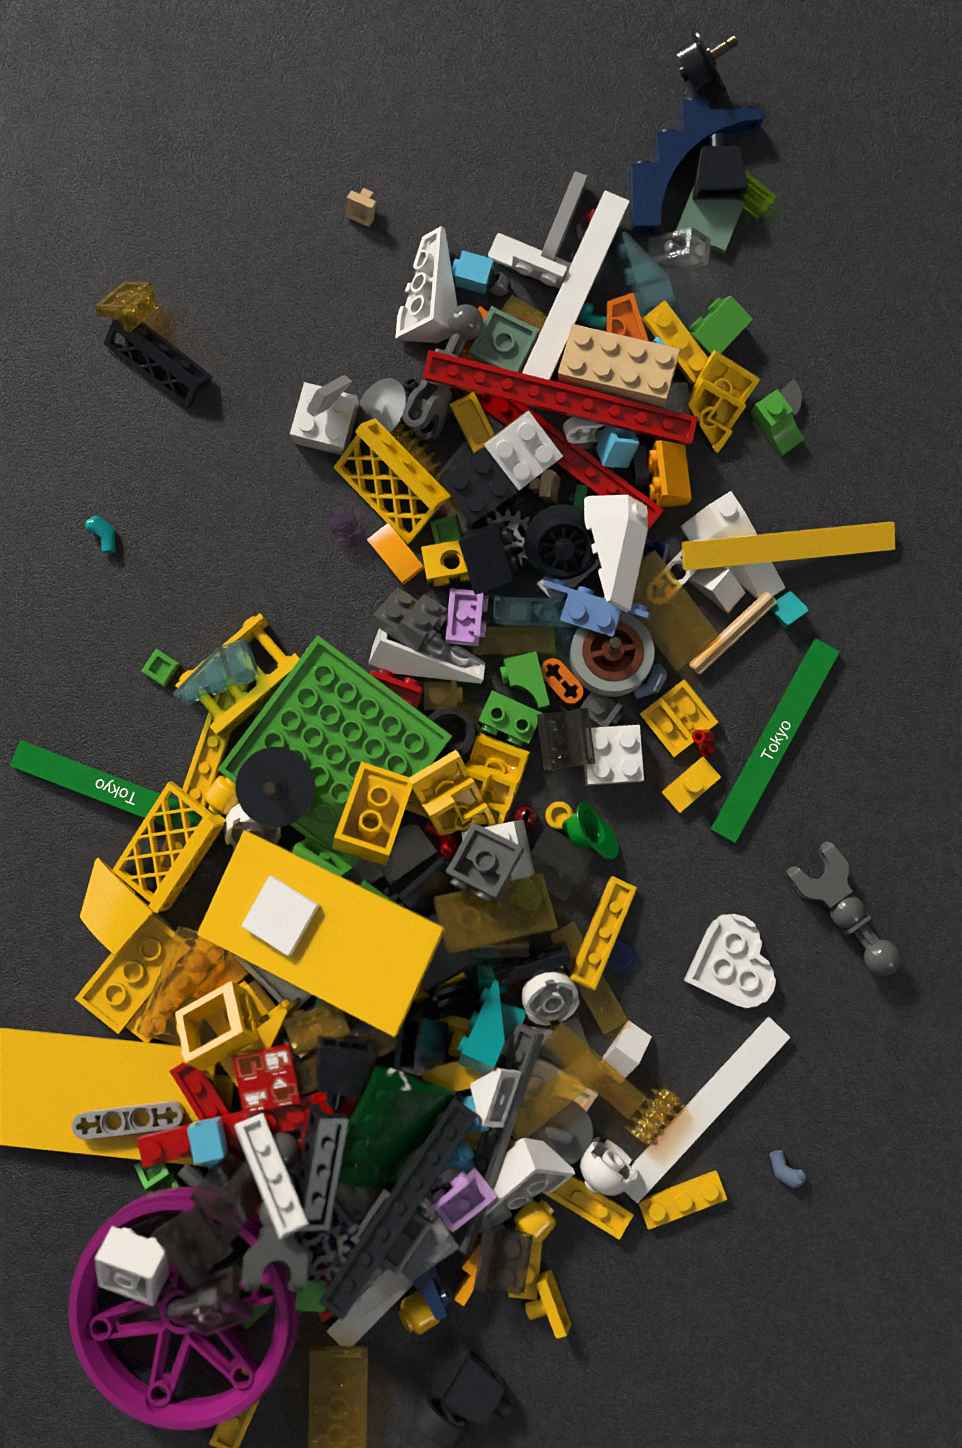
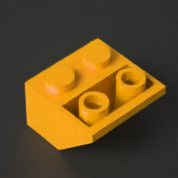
[648,440,692,508]

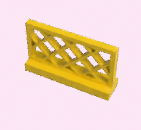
[333,418,451,544]
[112,782,226,914]

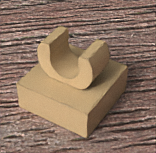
[345,188,376,227]
[529,470,561,504]

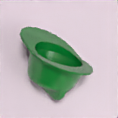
[562,802,619,859]

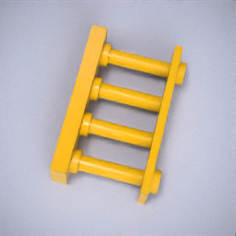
[175,614,300,739]

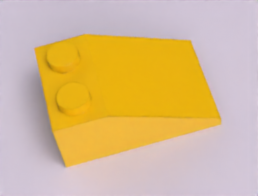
[332,762,412,866]

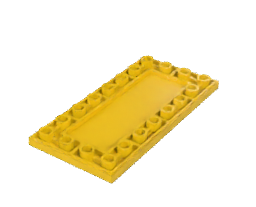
[197,830,445,1037]
[0,1027,217,1166]

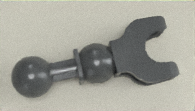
[402,304,483,442]
[785,841,901,976]
[242,1133,308,1292]

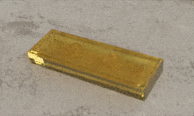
[473,626,556,656]

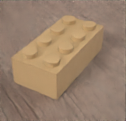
[558,324,680,409]

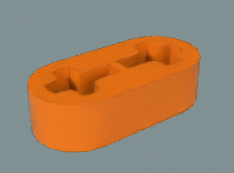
[541,658,583,705]

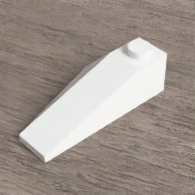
[395,226,457,343]
[681,491,785,599]
[584,495,648,612]
[369,629,485,684]
[479,1138,575,1234]

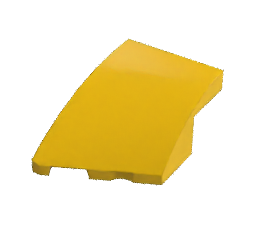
[687,350,760,453]
[465,733,530,825]
[408,750,496,835]
[80,858,154,955]

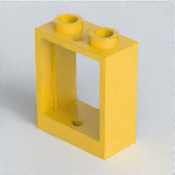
[175,981,259,1071]

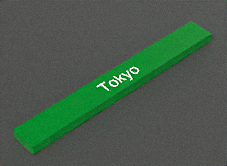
[710,639,840,843]
[10,740,225,845]

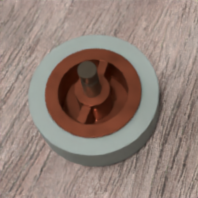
[570,612,655,697]

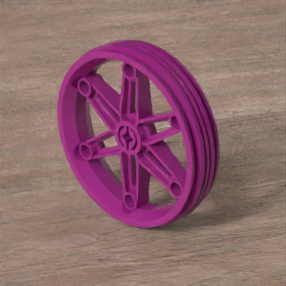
[69,1187,301,1430]

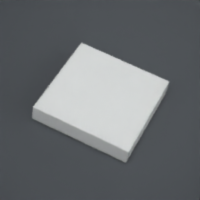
[242,876,320,956]

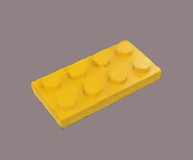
[75,913,191,1034]

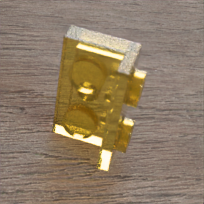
[94,282,158,332]
[283,1001,350,1056]

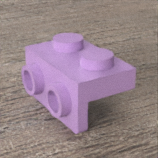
[445,588,488,646]
[425,1168,497,1232]

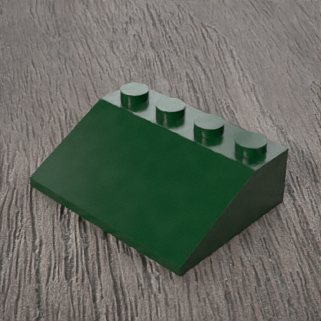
[338,1063,456,1188]

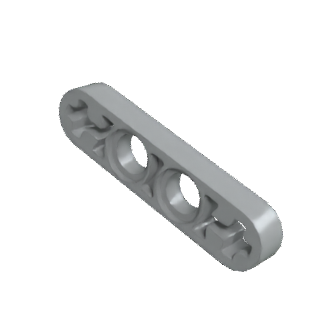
[541,171,588,262]
[72,1101,185,1139]

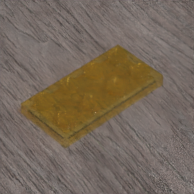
[632,550,721,671]
[433,873,558,954]
[137,926,230,1046]
[309,1346,368,1448]

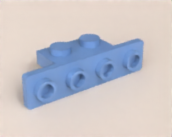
[543,578,652,637]

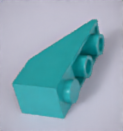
[457,979,505,1075]

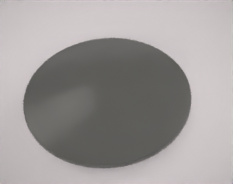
[356,378,407,434]
[525,1097,593,1165]

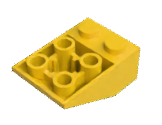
[220,997,301,1087]

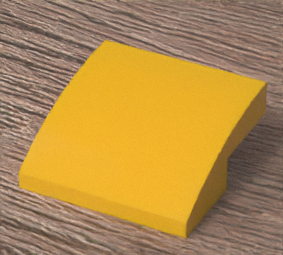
[640,679,719,757]

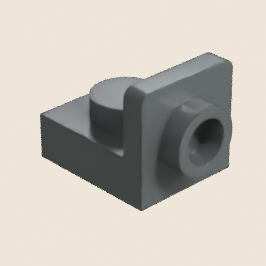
[578,692,623,727]

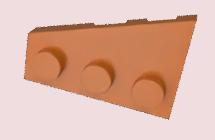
[607,293,648,341]

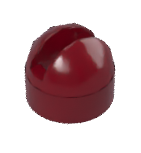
[515,806,537,828]

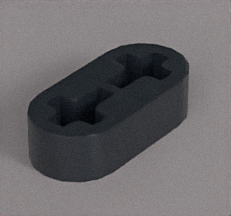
[631,436,649,488]

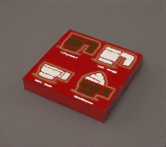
[232,1043,302,1113]

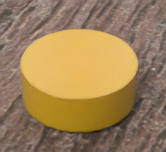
[545,802,573,829]

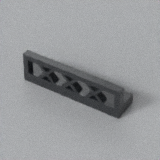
[103,312,213,409]
[295,1103,348,1231]

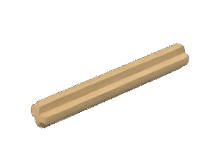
[689,592,776,675]

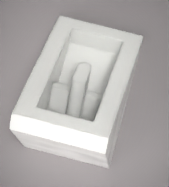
[688,567,746,614]
[597,1020,652,1083]
[470,1069,521,1128]

